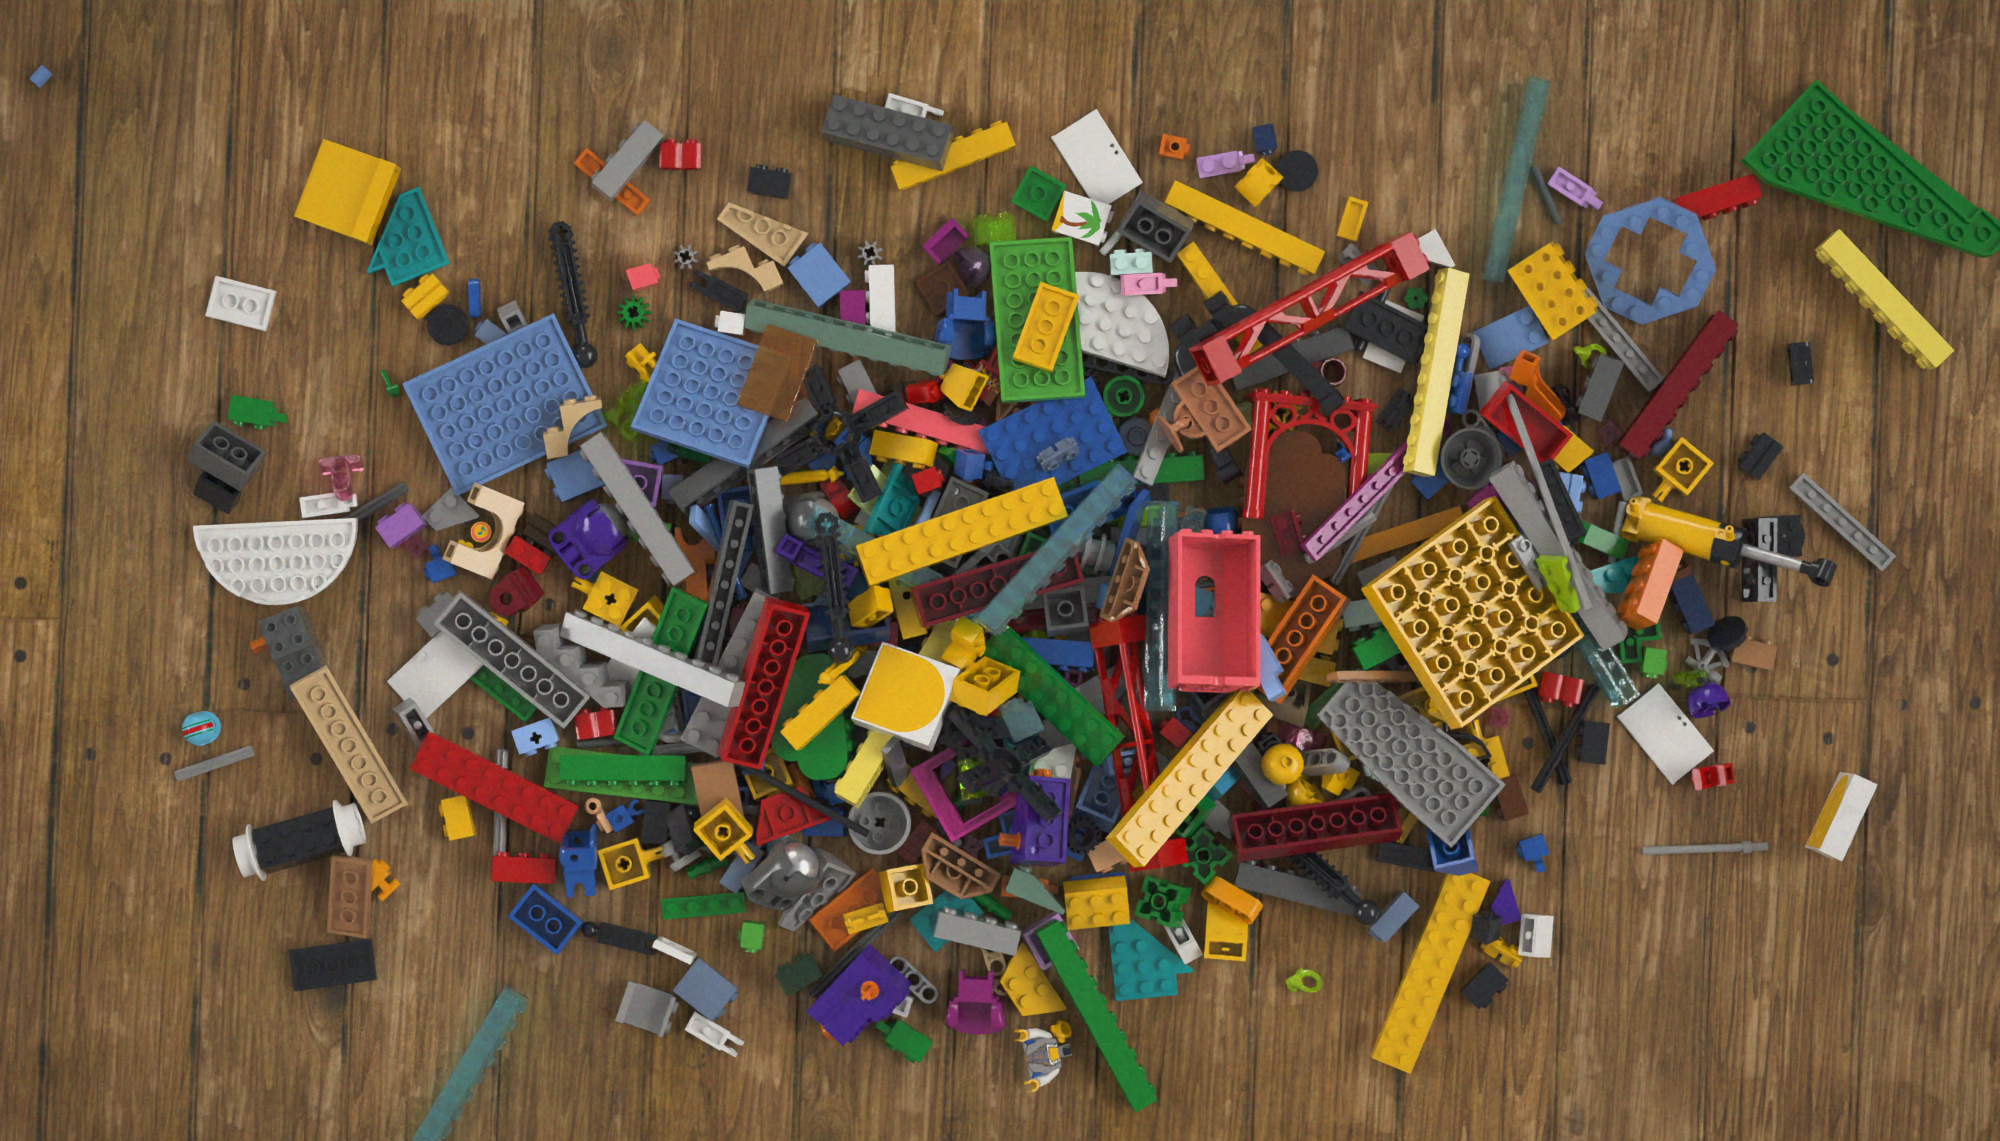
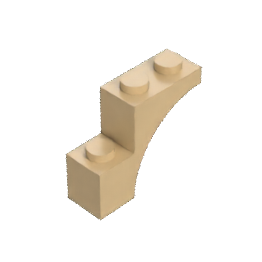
[706,245,784,293]
[543,395,602,459]

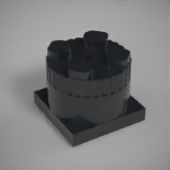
[1758,515,1805,557]

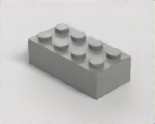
[933,906,1021,956]

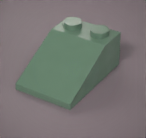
[1005,865,1066,915]

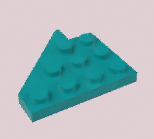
[367,187,451,287]
[1108,918,1193,1001]

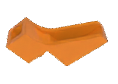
[1509,349,1567,423]

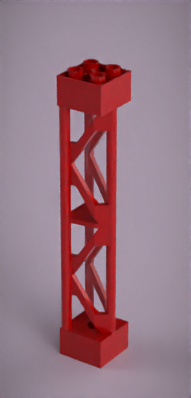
[1188,232,1430,386]
[1089,612,1188,872]

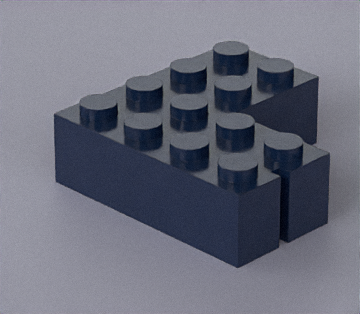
[801,559,891,653]

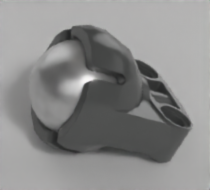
[782,491,840,552]
[741,837,823,911]

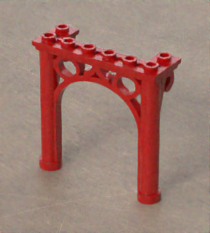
[1243,388,1377,529]

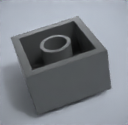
[1042,586,1089,637]

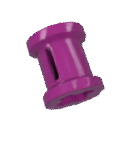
[1064,669,1083,687]

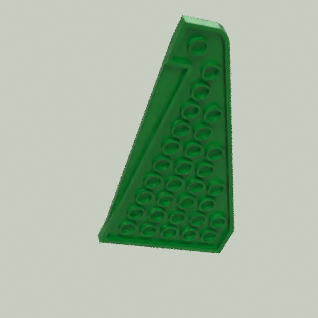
[1741,79,2000,258]

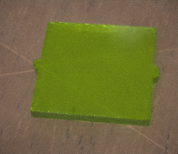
[791,565,825,601]

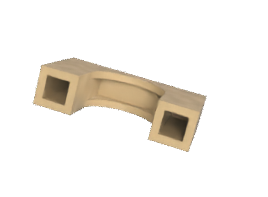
[442,482,525,580]

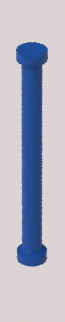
[702,503,749,601]

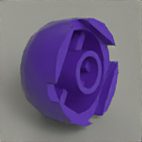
[1688,681,1731,719]

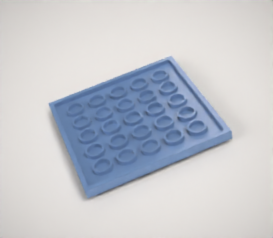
[631,318,792,469]

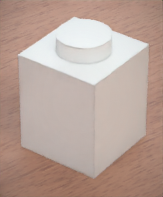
[715,311,745,336]

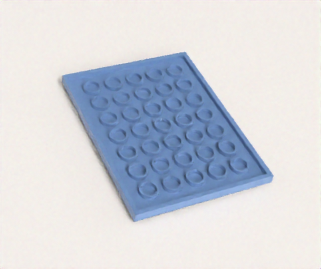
[402,313,607,496]

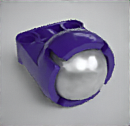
[548,499,629,580]

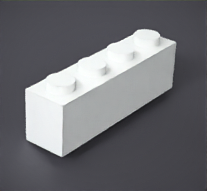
[865,265,896,332]

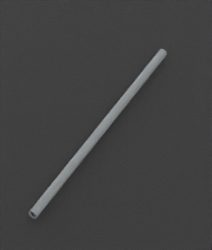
[1505,394,1593,611]

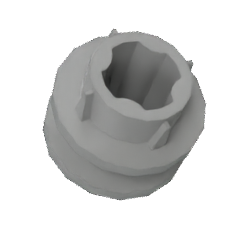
[1072,530,1116,574]

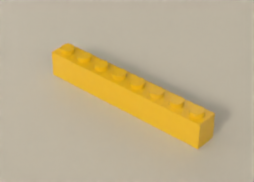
[1164,180,1325,277]

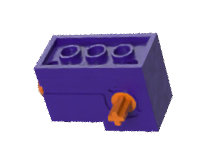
[998,769,1071,867]
[806,943,912,1046]

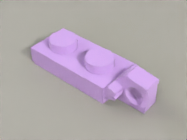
[1196,151,1255,179]
[1547,166,1603,211]

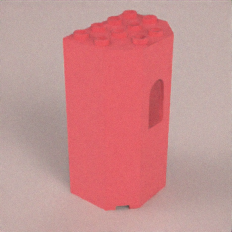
[1168,529,1260,693]

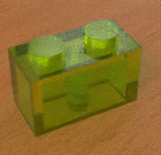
[973,212,1016,246]

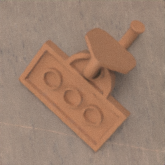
[1157,366,1252,453]

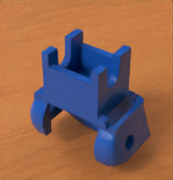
[933,289,997,360]
[559,824,599,897]

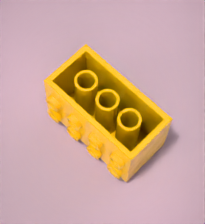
[1507,241,1599,340]

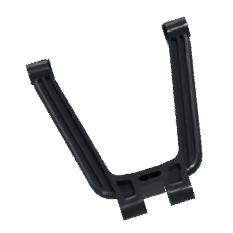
[1169,290,1346,485]

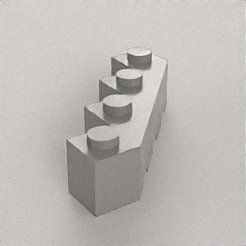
[533,623,631,708]

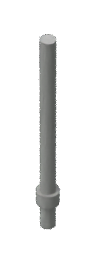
[1642,841,1768,855]

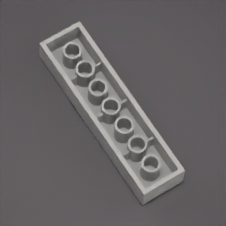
[580,432,697,586]
[680,588,777,758]
[434,589,590,729]

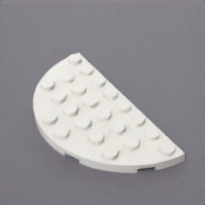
[1075,272,1169,378]
[193,518,358,605]

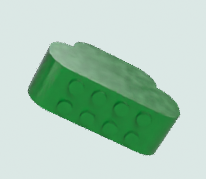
[771,654,858,780]

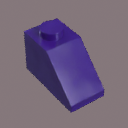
[1489,879,1521,925]

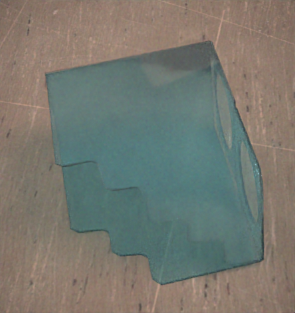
[998,697,1045,743]

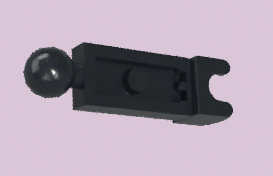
[581,921,658,956]

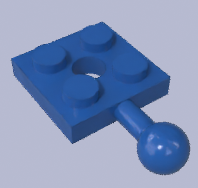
[1446,343,1473,414]

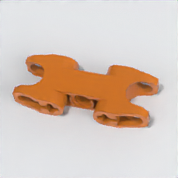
[675,527,716,602]

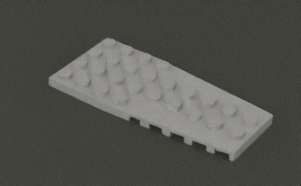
[1317,668,1506,848]

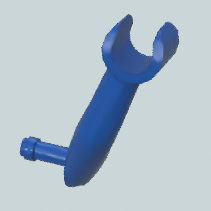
[1335,442,1351,464]

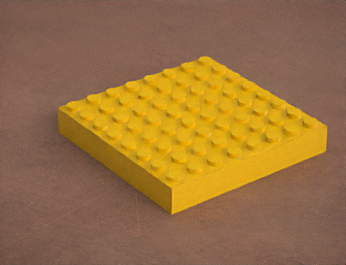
[1361,496,1585,730]

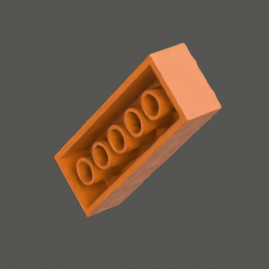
[1257,575,1352,704]

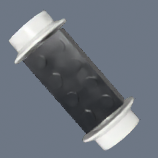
[233,800,366,881]

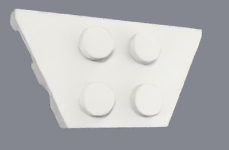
[1029,743,1076,779]

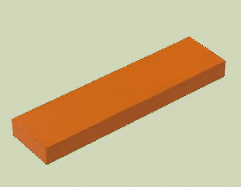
[573,147,651,216]

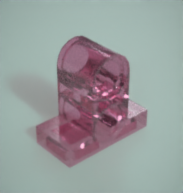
[319,454,364,501]
[1279,722,1328,751]

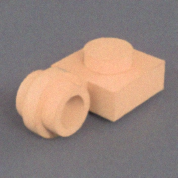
[585,798,614,834]

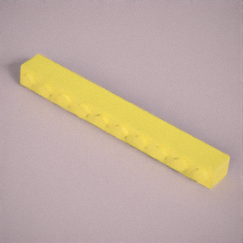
[1403,268,1470,477]
[834,620,957,809]

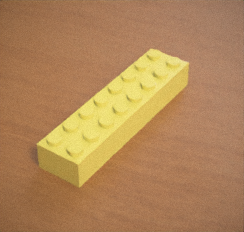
[1814,229,1954,370]

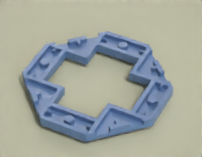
[1584,196,1716,325]

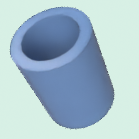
[29,65,53,88]

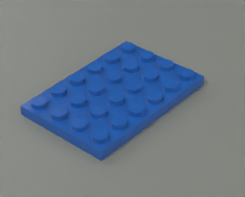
[978,377,1127,491]

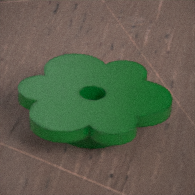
[1404,287,1428,310]

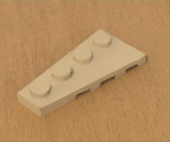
[717,202,809,267]

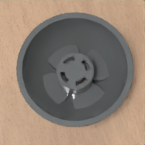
[1440,427,1502,490]

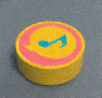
[471,522,492,543]

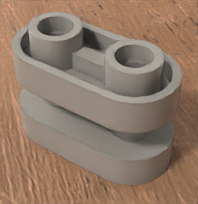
[661,840,701,872]

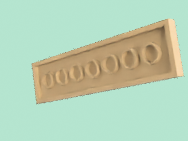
[290,665,408,824]

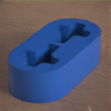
[468,278,481,318]
[1176,706,1202,734]

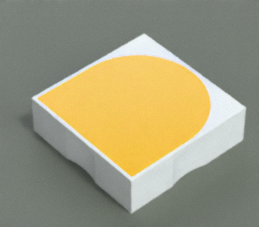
[851,642,961,752]
[1805,772,1877,861]

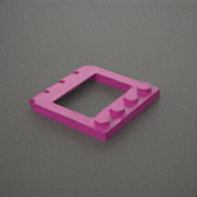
[910,737,1016,842]

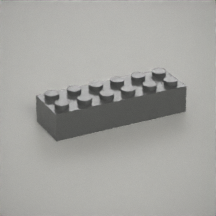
[821,95,955,171]

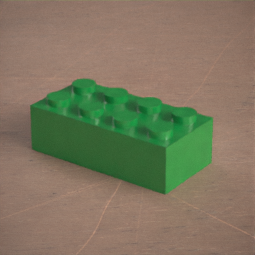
[1347,627,1401,671]

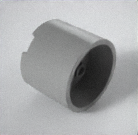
[848,790,912,855]

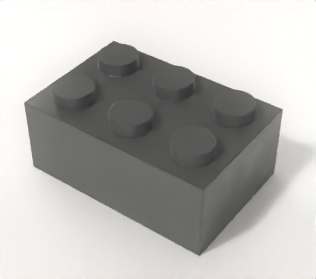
[1117,190,1194,263]
[1575,353,1625,422]
[188,420,267,492]

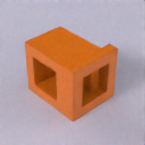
[1158,134,1190,161]

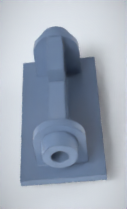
[1036,437,1080,473]

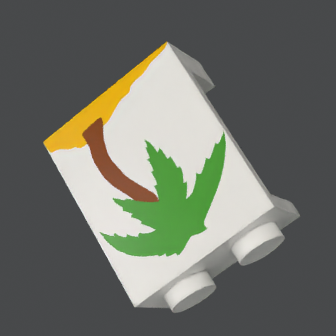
[1051,191,1114,247]

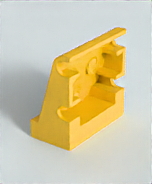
[294,139,401,246]

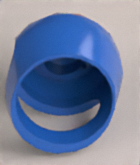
[1204,506,1238,534]

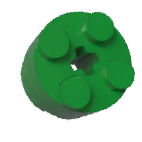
[1103,375,1145,418]

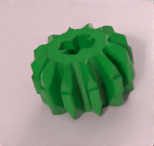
[616,295,652,331]

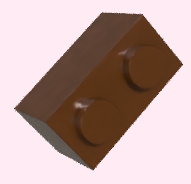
[1495,774,1529,821]

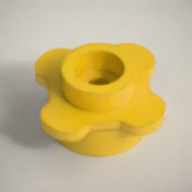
[1050,1020,1072,1043]

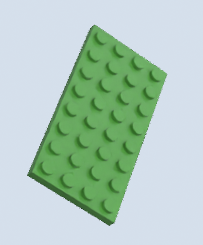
[989,237,1085,403]

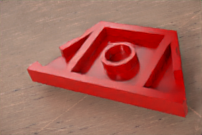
[755,786,831,846]

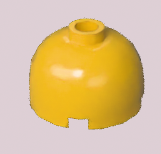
[1261,743,1304,786]
[1285,773,1324,807]

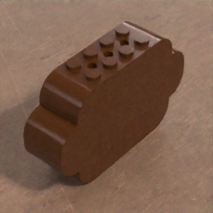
[1237,431,1345,599]

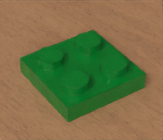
[1011,165,1067,222]

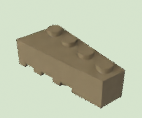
[1223,680,1311,728]

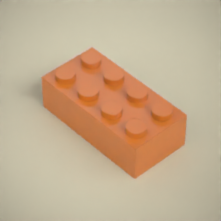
[1617,539,1684,631]

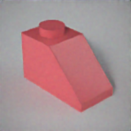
[626,263,661,293]

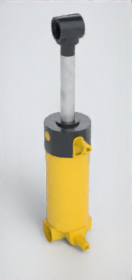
[1620,496,1837,587]

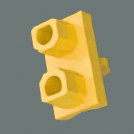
[625,343,657,383]

